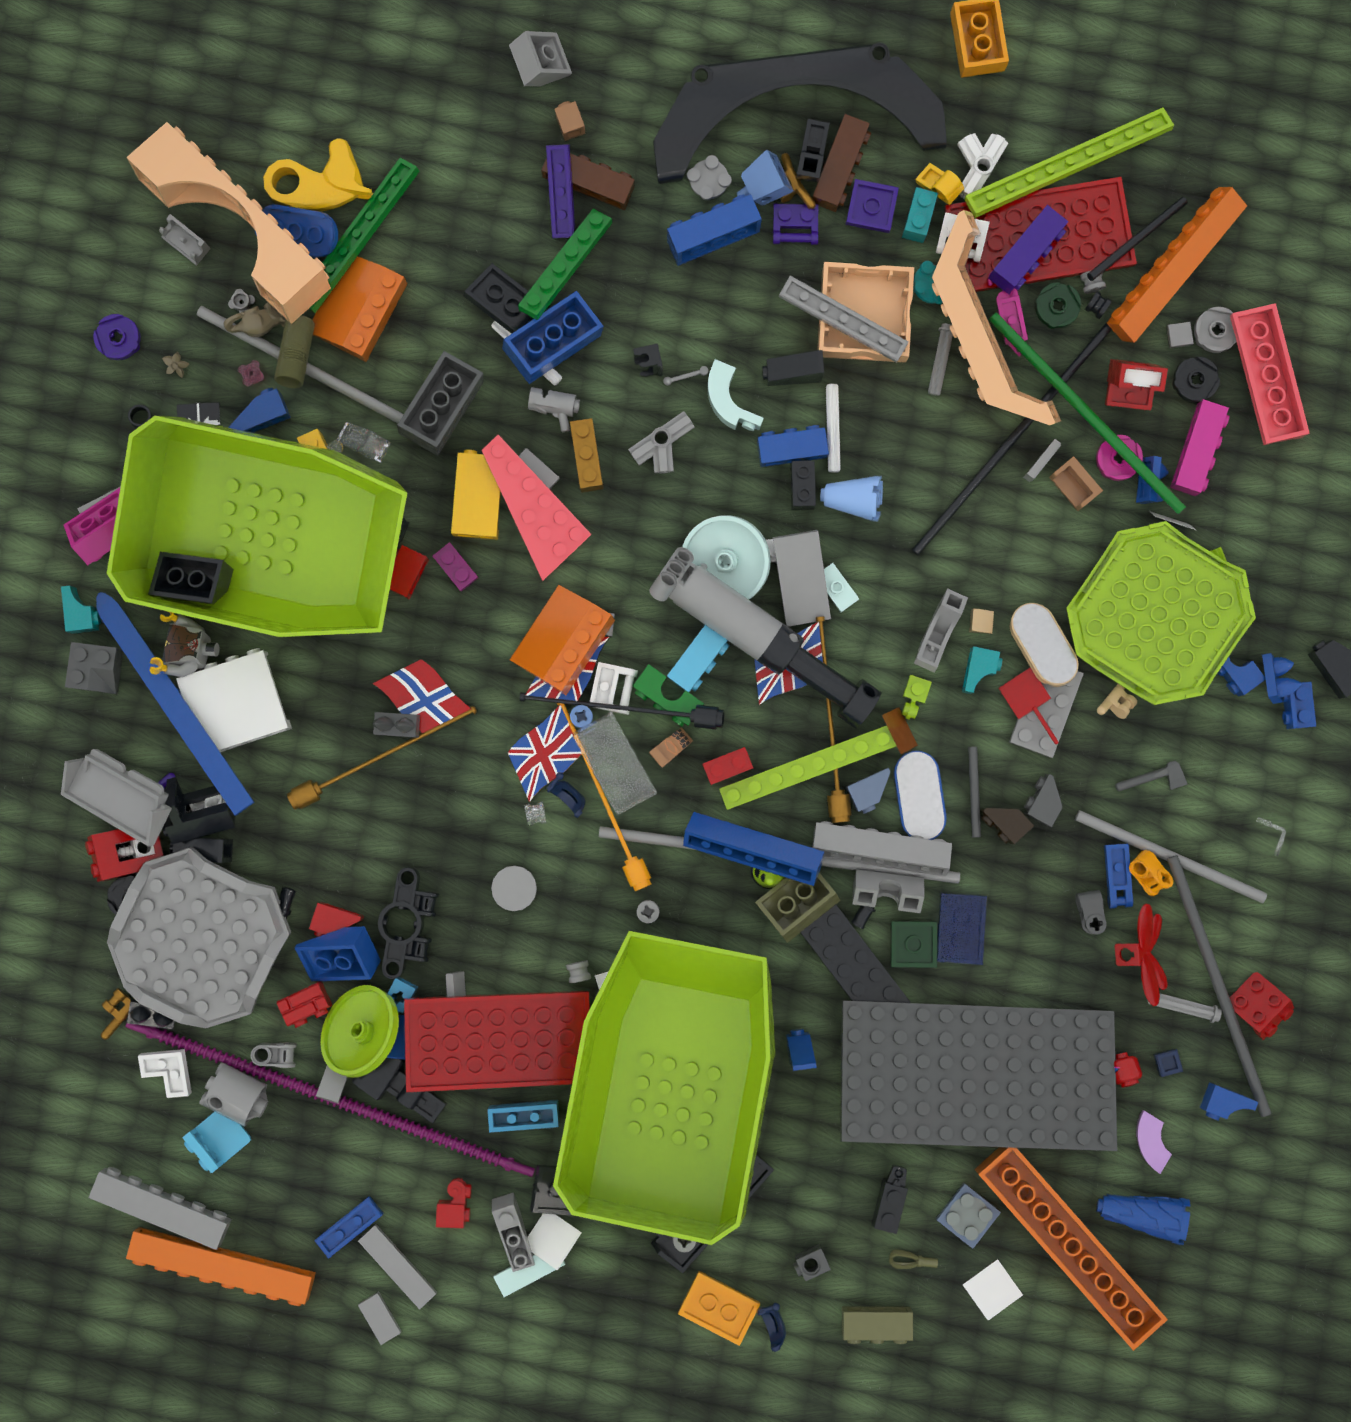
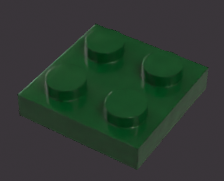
[890,921,937,968]

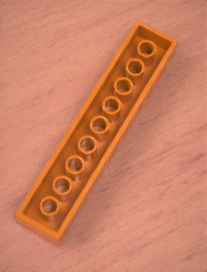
[974,1147,1168,1351]

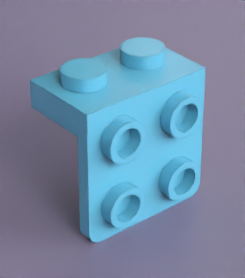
[182,1112,251,1173]

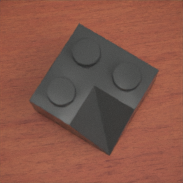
[65,642,123,694]

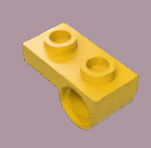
[915,163,965,205]

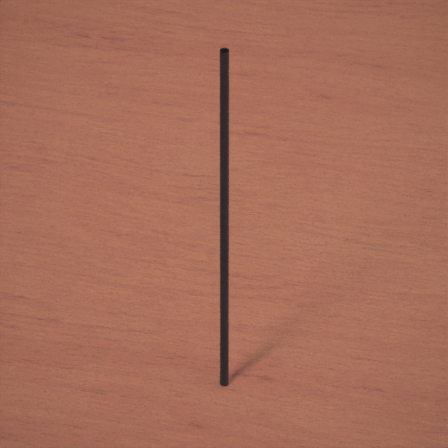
[912,321,1112,556]

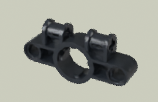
[378,867,439,979]

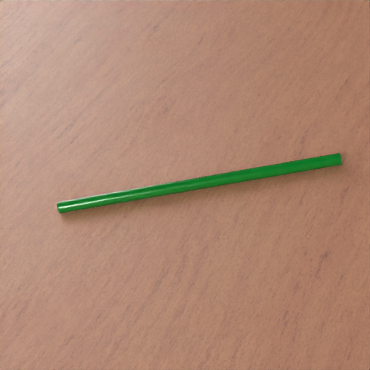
[989,312,1186,514]

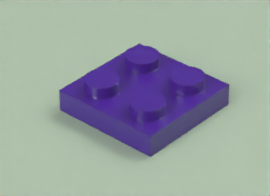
[846,179,899,233]

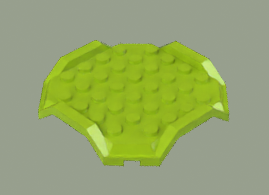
[1066,521,1256,705]

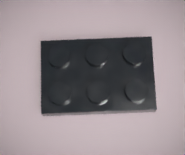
[463,263,534,334]

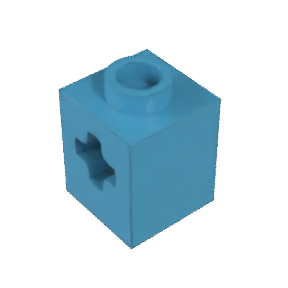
[388,977,418,1013]

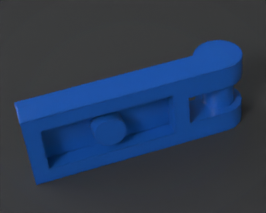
[1104,844,1133,909]

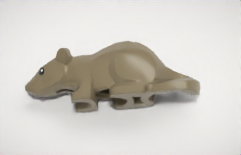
[223,302,286,337]

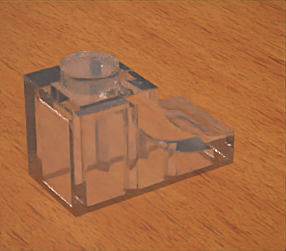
[336,422,391,463]

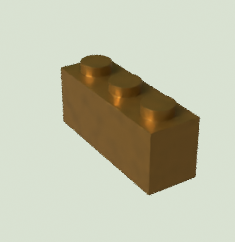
[570,418,603,493]

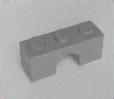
[852,869,924,913]

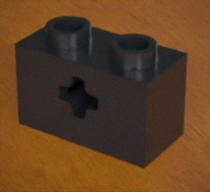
[790,461,816,510]

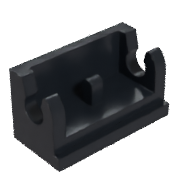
[633,343,663,377]

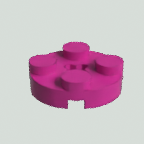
[1096,435,1143,481]

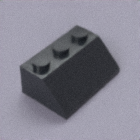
[148,552,234,605]

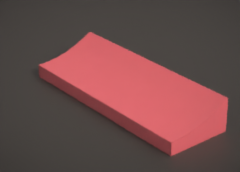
[1230,303,1310,445]

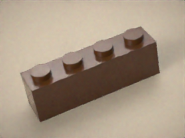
[812,114,871,212]
[541,153,635,211]

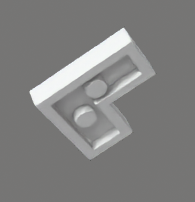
[138,1049,192,1098]

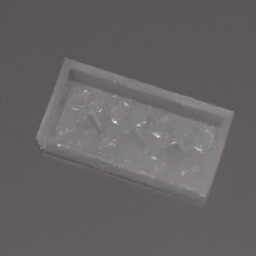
[572,711,657,816]

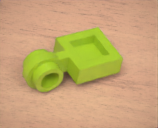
[902,675,932,720]

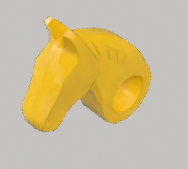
[263,138,373,212]

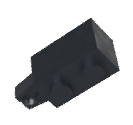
[872,1165,908,1234]

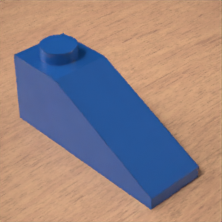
[228,388,291,433]
[786,1029,817,1071]

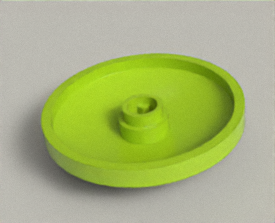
[321,985,399,1078]

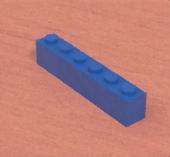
[683,812,824,886]

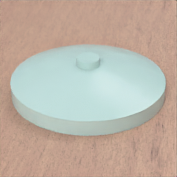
[683,515,771,599]

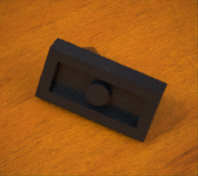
[127,999,175,1029]

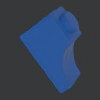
[1200,1082,1258,1121]

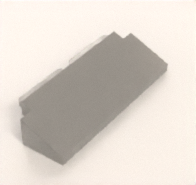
[61,749,172,846]

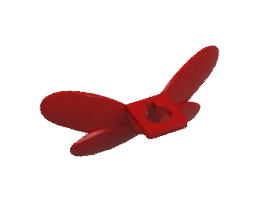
[1115,904,1168,1006]

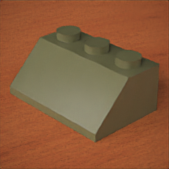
[755,873,841,943]

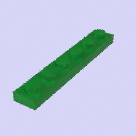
[518,209,612,320]

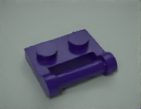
[773,204,819,245]

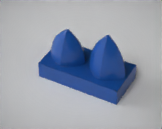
[1136,456,1169,504]
[1262,653,1302,704]

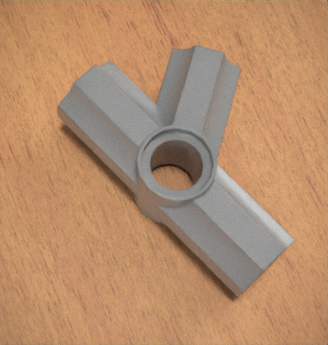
[628,411,695,474]

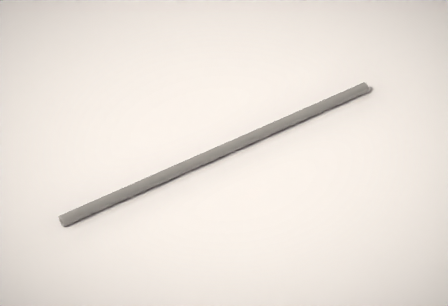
[599,826,960,884]

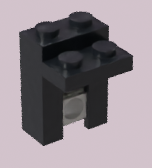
[162,777,235,844]

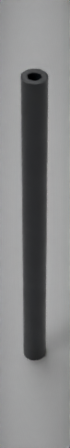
[1087,197,1188,281]

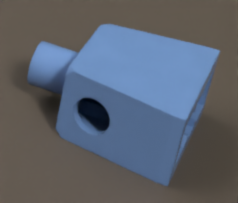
[737,150,794,205]

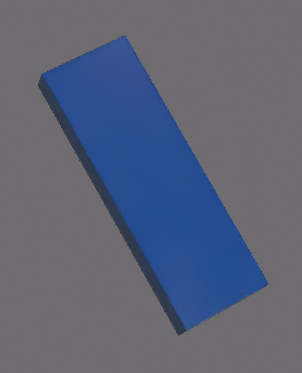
[314,1196,384,1259]

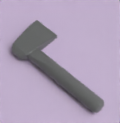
[1115,760,1187,792]

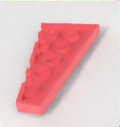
[481,435,592,581]

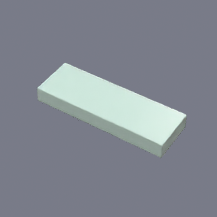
[493,1254,565,1297]

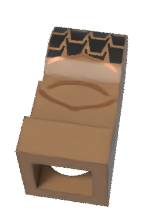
[649,727,693,768]

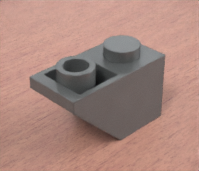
[1024,774,1063,827]

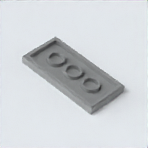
[773,530,831,626]

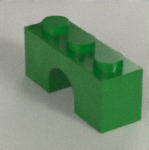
[633,664,704,727]

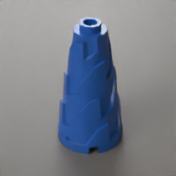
[1096,1194,1190,1246]

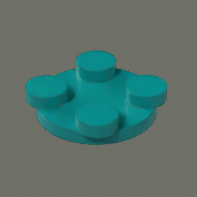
[913,261,943,304]

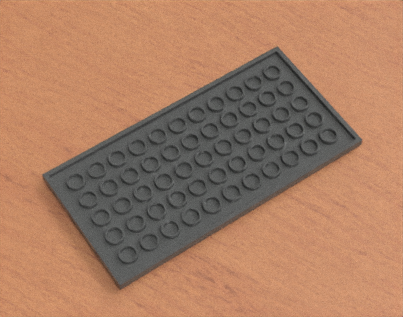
[840,1001,1117,1151]

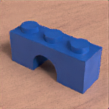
[1217,642,1266,696]

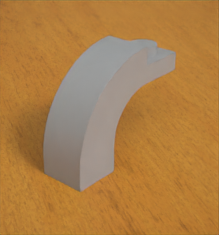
[914,588,968,673]

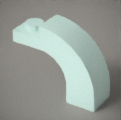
[708,359,764,431]

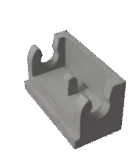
[159,214,210,266]

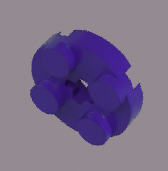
[93,314,141,360]

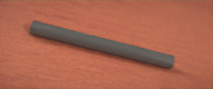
[968,747,981,837]

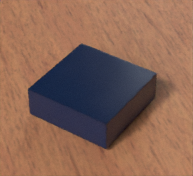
[1153,1048,1183,1077]

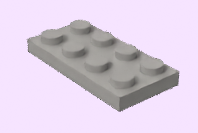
[1009,671,1084,758]

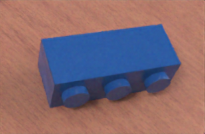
[757,425,829,467]

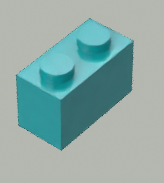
[902,187,938,243]

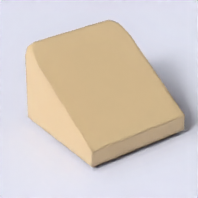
[969,608,994,634]

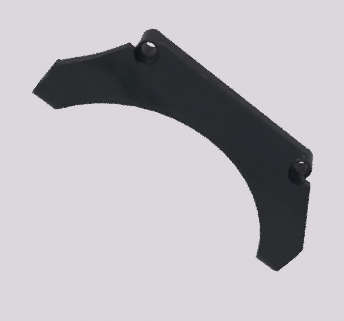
[653,42,947,184]

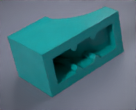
[61,586,101,634]
[962,646,1002,694]

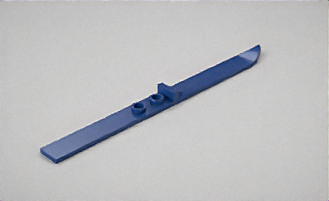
[96,592,255,816]

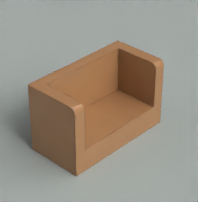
[1049,456,1103,511]

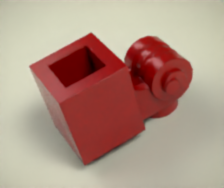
[436,1178,472,1228]

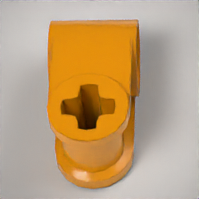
[1129,850,1173,896]

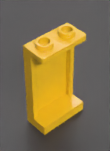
[451,450,501,540]

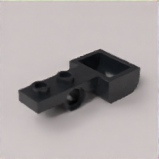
[352,1058,447,1123]

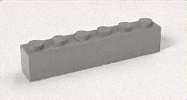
[812,821,952,877]
[88,1167,232,1250]

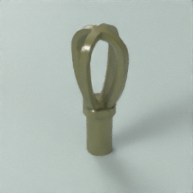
[889,1249,938,1269]

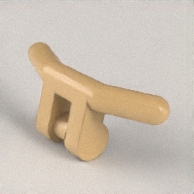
[1097,684,1137,719]

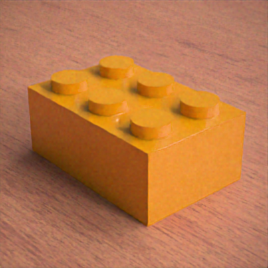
[950,0,1009,78]

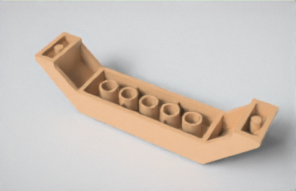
[932,210,1061,425]

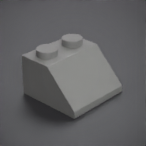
[509,31,572,86]

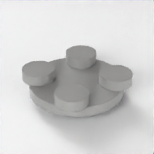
[687,155,732,200]

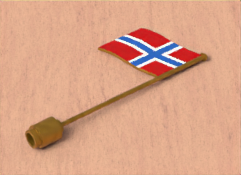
[287,659,477,810]

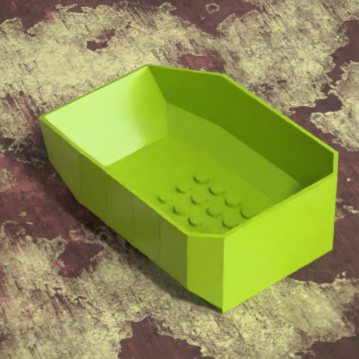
[107,415,407,637]
[553,931,775,1245]

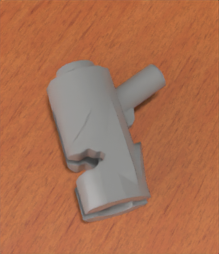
[528,387,580,433]

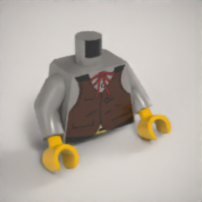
[149,611,220,677]

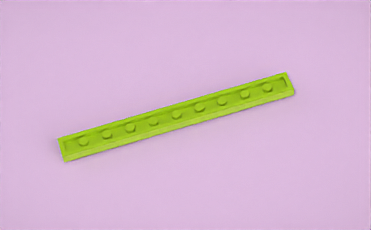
[964,108,1174,218]

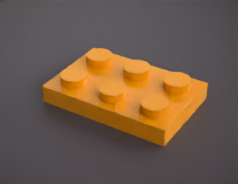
[678,1271,760,1346]

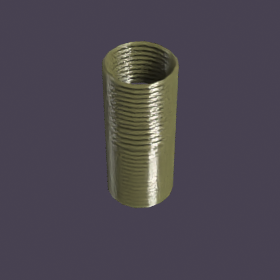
[274,315,315,388]

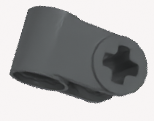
[1075,890,1106,934]

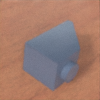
[845,768,890,814]

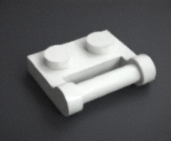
[936,212,989,263]
[590,662,638,715]

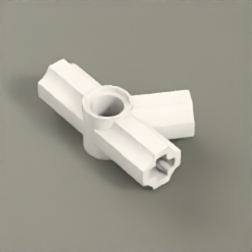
[957,133,1008,199]

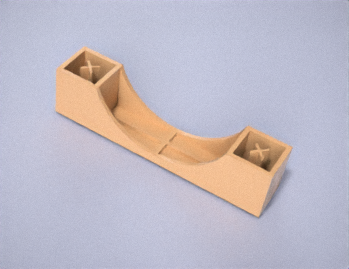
[127,122,331,324]

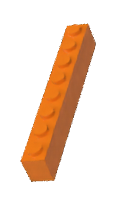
[1107,187,1247,343]
[126,1227,316,1306]

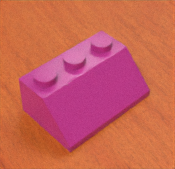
[64,488,120,565]

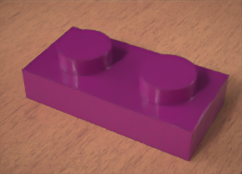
[432,542,478,592]

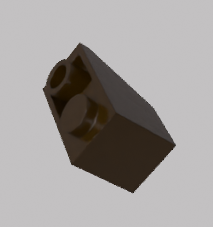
[980,808,1034,845]

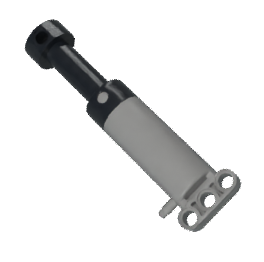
[649,547,882,729]

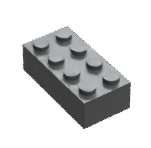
[397,351,484,456]

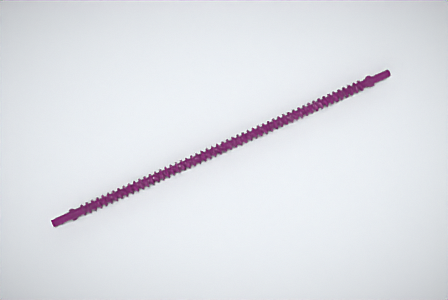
[125,1023,535,1177]

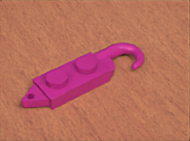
[988,270,1028,357]

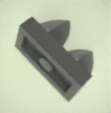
[372,712,420,737]

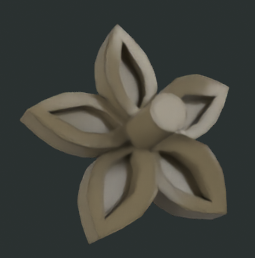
[162,352,189,378]

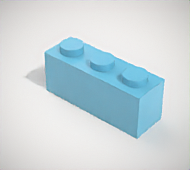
[667,625,730,692]

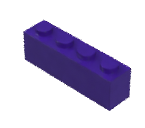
[988,205,1068,295]

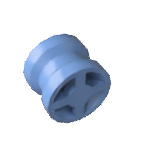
[570,705,593,728]

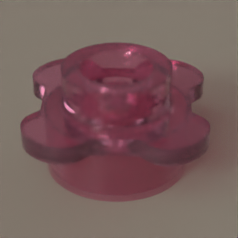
[238,360,264,386]

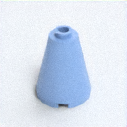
[820,476,883,522]

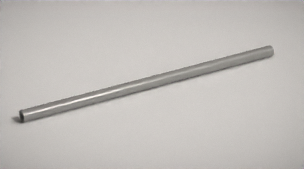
[197,306,404,423]

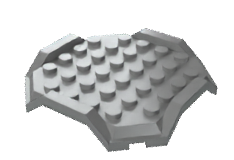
[107,846,291,1028]

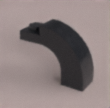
[796,119,830,183]

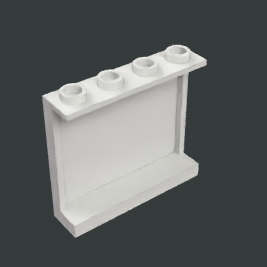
[176,648,292,752]

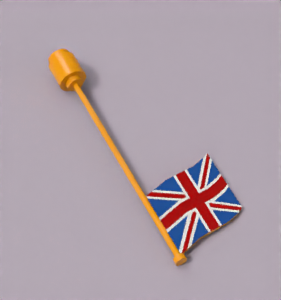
[508,703,651,892]

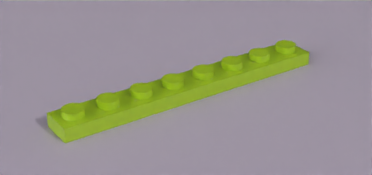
[719,725,896,810]

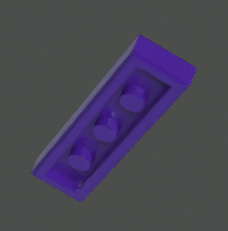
[546,144,575,238]

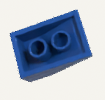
[294,926,381,981]

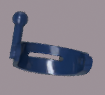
[546,772,586,818]
[757,1303,786,1352]

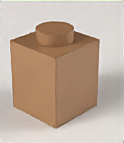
[554,101,586,141]

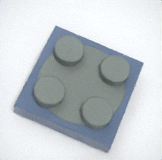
[936,1183,1001,1249]

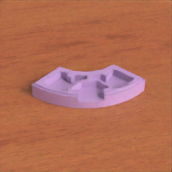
[1136,1110,1172,1174]

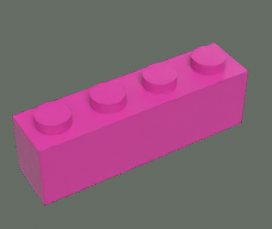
[1170,399,1229,496]

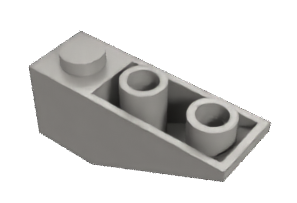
[492,1192,535,1272]

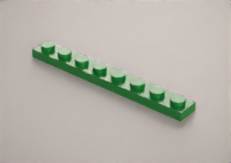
[308,158,420,313]

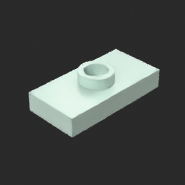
[824,563,859,613]

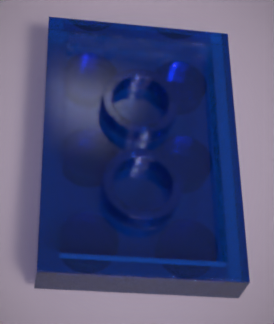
[937,893,987,965]

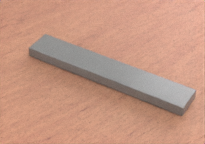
[779,276,909,363]

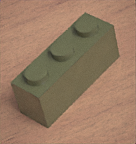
[842,1306,913,1344]

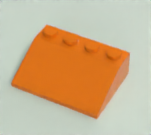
[312,256,407,362]
[510,585,615,696]

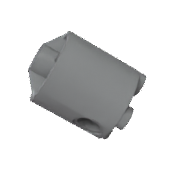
[199,1062,269,1127]

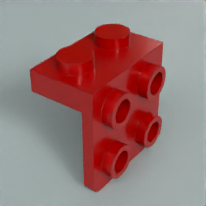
[1230,972,1294,1040]

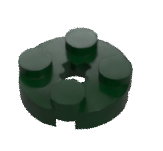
[1035,282,1081,329]

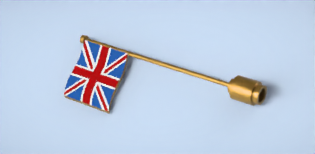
[755,616,852,823]

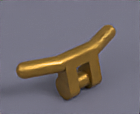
[779,153,816,209]
[101,988,134,1040]

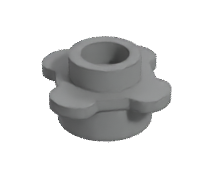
[228,289,255,313]

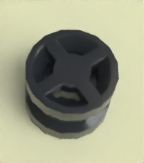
[1084,291,1112,319]

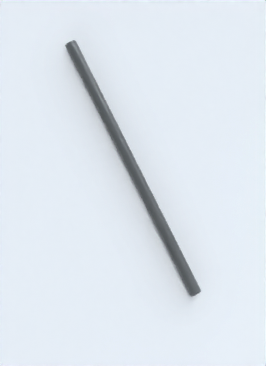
[1167,855,1271,1117]

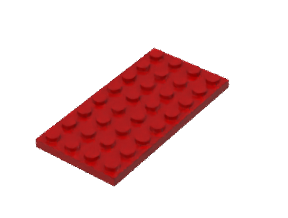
[944,177,1137,292]
[404,991,589,1092]

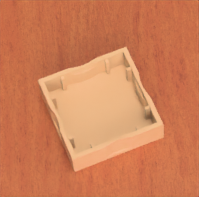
[817,262,914,363]

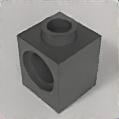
[793,1244,831,1281]

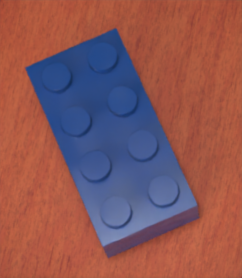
[667,194,762,266]
[502,291,604,384]

